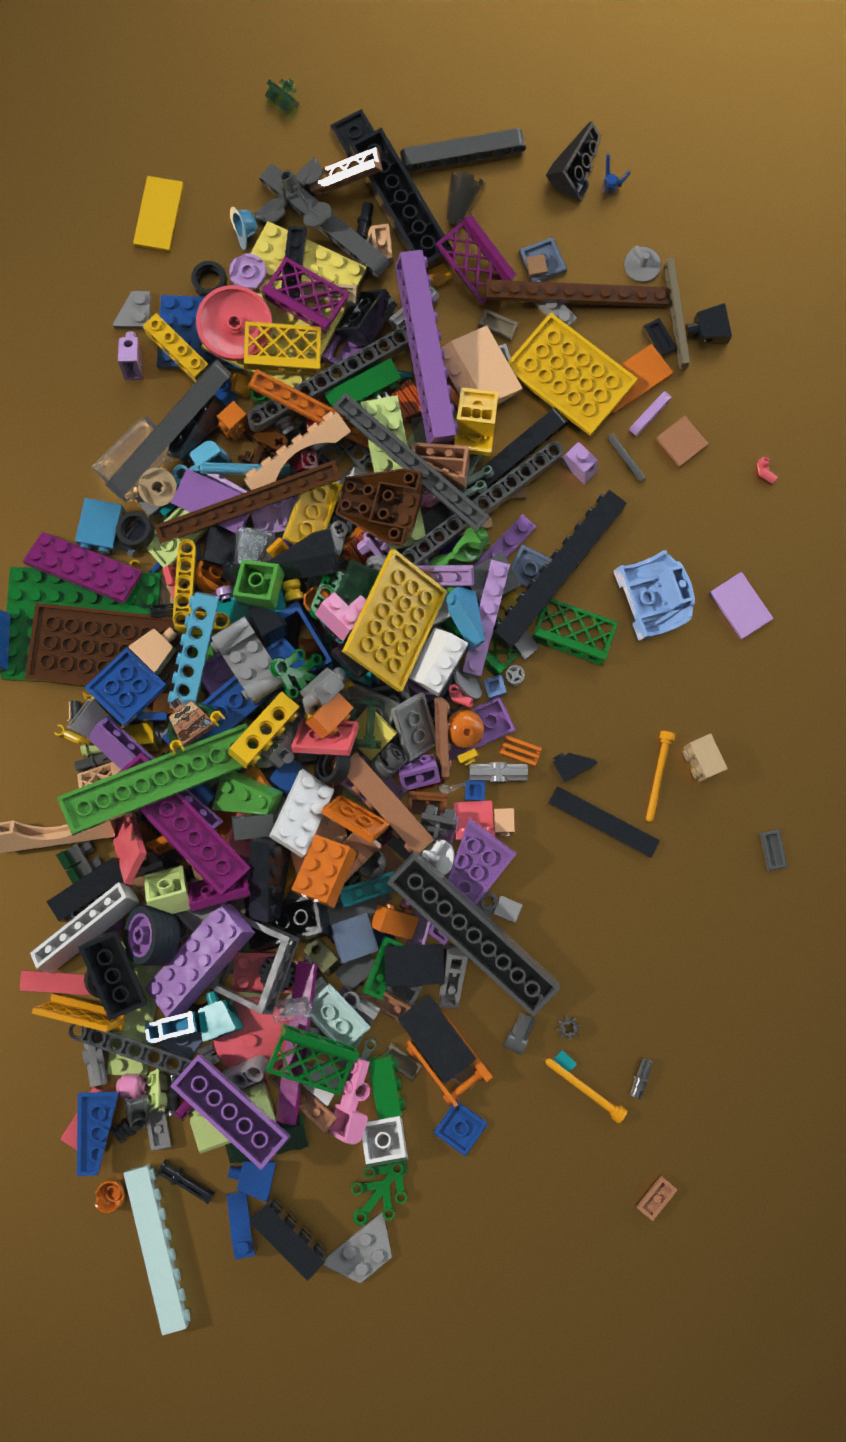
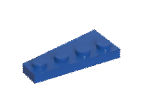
[77,1091,120,1176]

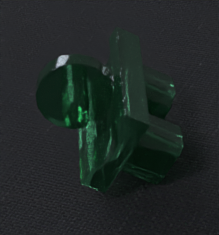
[265,78,300,113]

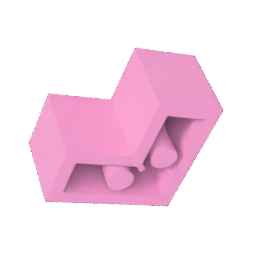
[315,592,366,641]

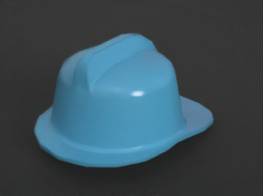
[230,207,257,250]

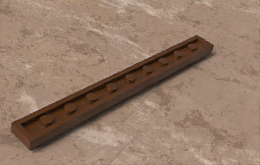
[485,279,669,308]
[155,460,342,545]

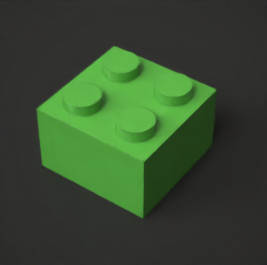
[233,559,285,609]

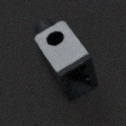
[686,303,732,344]

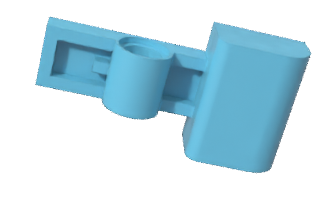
[158,441,233,492]

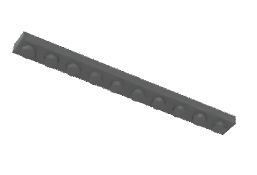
[333,392,489,532]

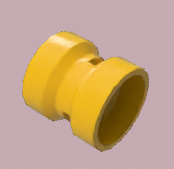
[281,579,304,603]

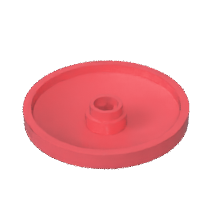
[196,285,272,361]
[214,997,289,1075]

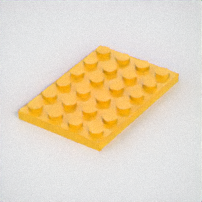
[508,312,638,436]
[342,549,448,692]

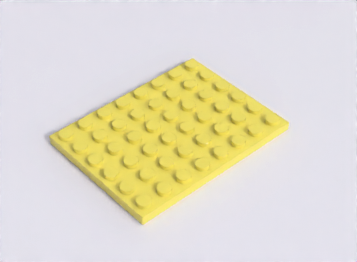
[201,221,367,393]

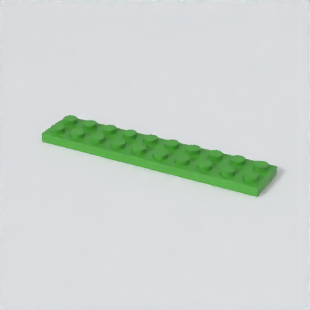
[57,723,262,836]

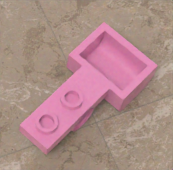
[328,1057,370,1144]

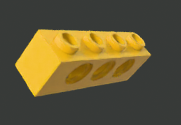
[143,313,209,382]
[228,691,300,768]

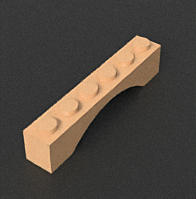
[244,411,351,490]
[0,819,117,853]

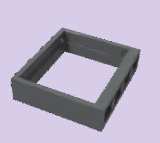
[208,912,300,1014]

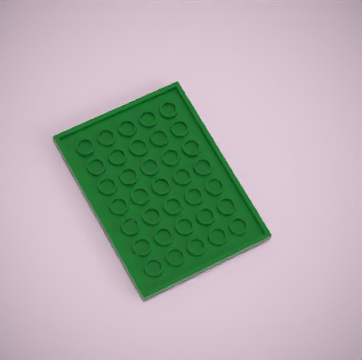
[1,567,162,682]

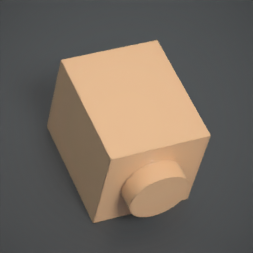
[493,808,515,837]

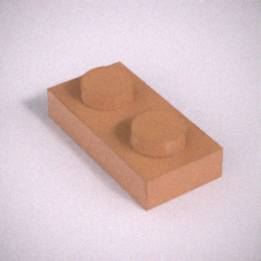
[636,1176,677,1221]

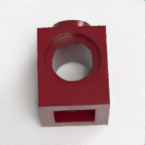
[289,450,318,475]

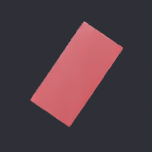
[112,811,147,885]

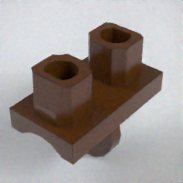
[237,445,271,479]

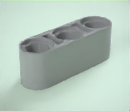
[222,1055,269,1090]

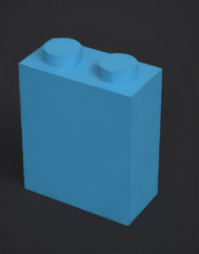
[75,498,125,554]

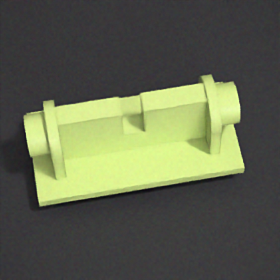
[147,1068,168,1113]

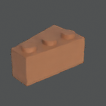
[412,442,470,491]

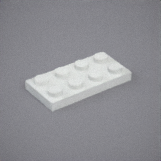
[269,769,334,857]

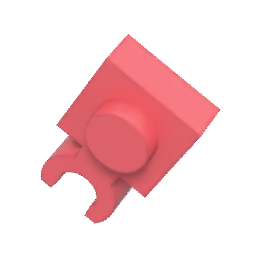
[163,565,185,598]

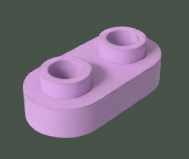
[207,585,235,601]

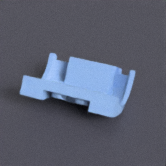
[613,550,695,641]

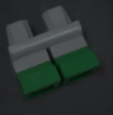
[56,841,104,884]

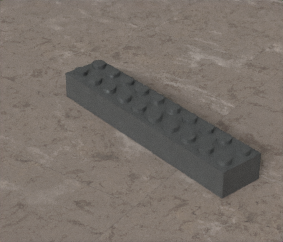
[387,850,561,1016]

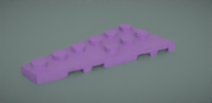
[429,817,516,945]

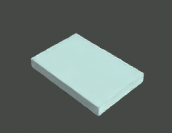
[311,983,370,1045]

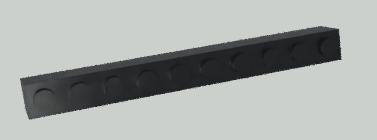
[492,490,627,650]

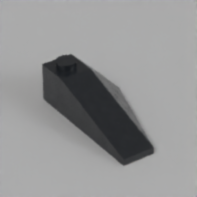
[546,121,601,201]
[167,395,226,459]

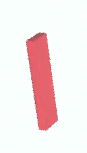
[19,970,95,995]

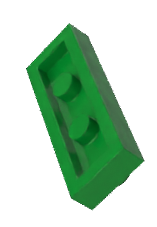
[362,937,404,1000]

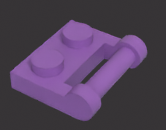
[321,333,365,369]

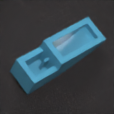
[145,1012,197,1044]

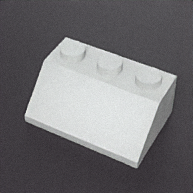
[408,628,468,697]

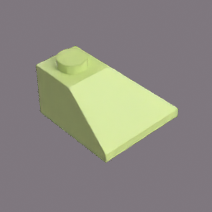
[144,865,190,914]

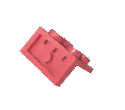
[453,801,495,841]

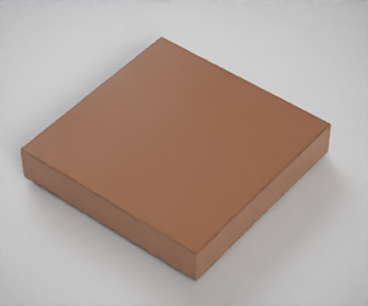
[655,416,709,467]

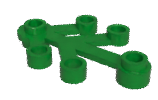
[270,649,322,701]
[351,1161,407,1226]

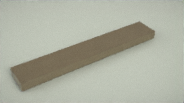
[664,258,690,370]

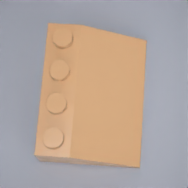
[441,326,523,405]

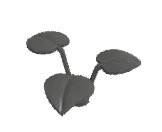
[253,157,332,228]

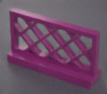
[435,214,516,305]
[261,257,350,335]

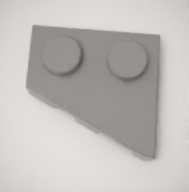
[113,291,151,329]

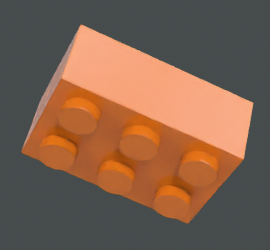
[291,834,357,908]

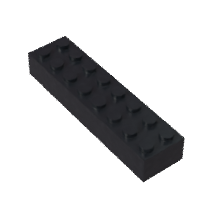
[349,127,453,272]

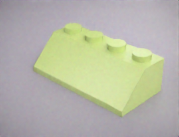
[189,1082,276,1154]

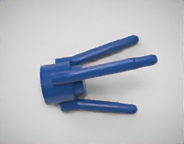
[603,153,631,193]

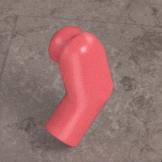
[757,457,778,484]
[448,684,473,708]

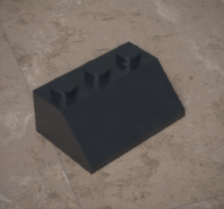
[334,289,398,346]

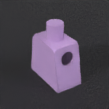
[118,331,143,380]
[559,442,598,485]

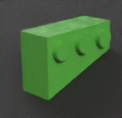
[211,771,283,815]

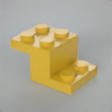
[454,387,499,456]

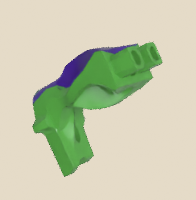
[428,527,490,594]

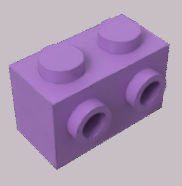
[397,754,441,791]

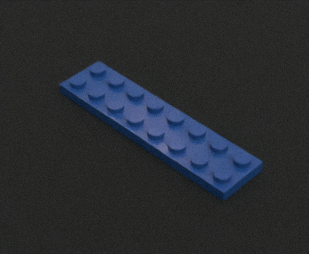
[162,637,306,750]

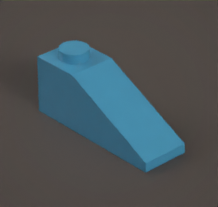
[446,587,485,650]

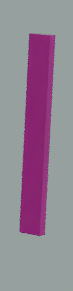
[276,961,318,1125]

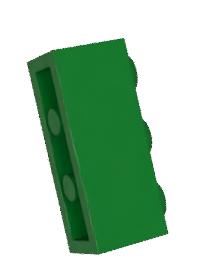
[368,1053,406,1120]

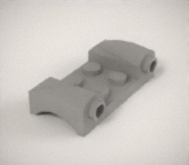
[210,617,284,705]

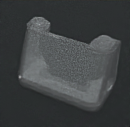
[89,416,175,503]

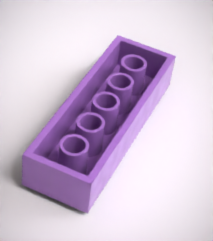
[145,903,255,1018]
[170,1054,291,1170]

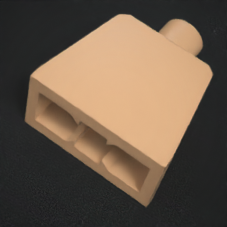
[129,627,178,675]

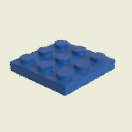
[84,648,168,727]

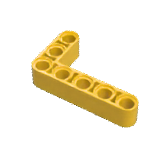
[173,539,230,635]

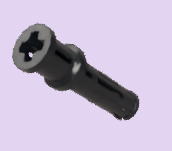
[156,1159,215,1205]

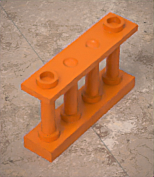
[406,1013,493,1107]

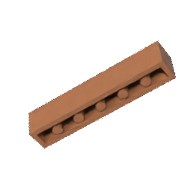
[344,752,435,854]

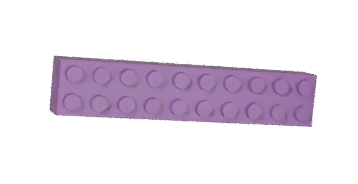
[395,250,458,445]

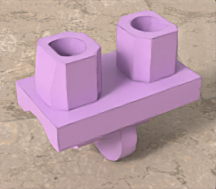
[357,532,390,562]

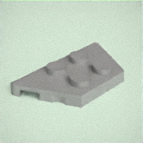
[323,1212,392,1283]

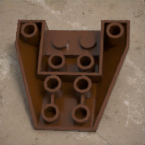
[336,468,422,546]

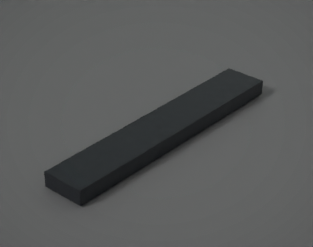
[548,786,660,858]

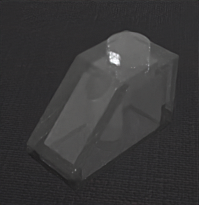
[273,997,312,1024]

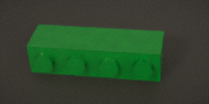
[324,358,401,408]

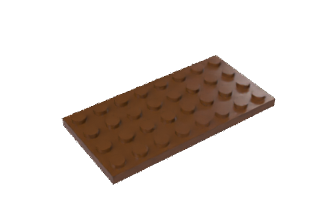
[25,603,185,694]

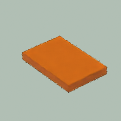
[321,794,390,843]

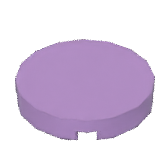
[229,253,267,290]

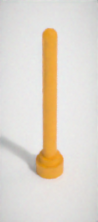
[646,731,676,822]
[545,1058,628,1124]

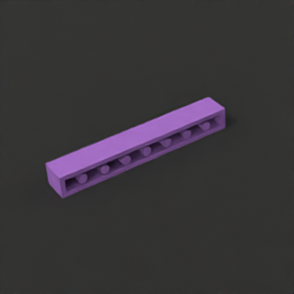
[88,716,223,831]

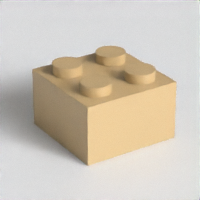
[683,734,728,782]

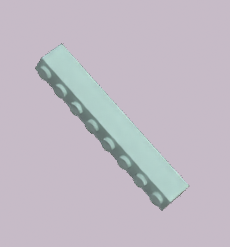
[124,1164,191,1335]

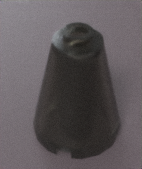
[446,171,486,227]

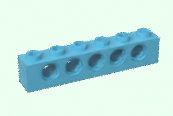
[167,592,220,708]

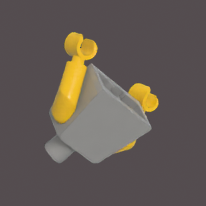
[54,692,113,745]

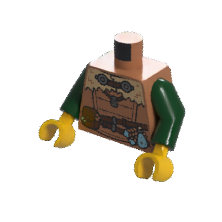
[168,698,226,755]

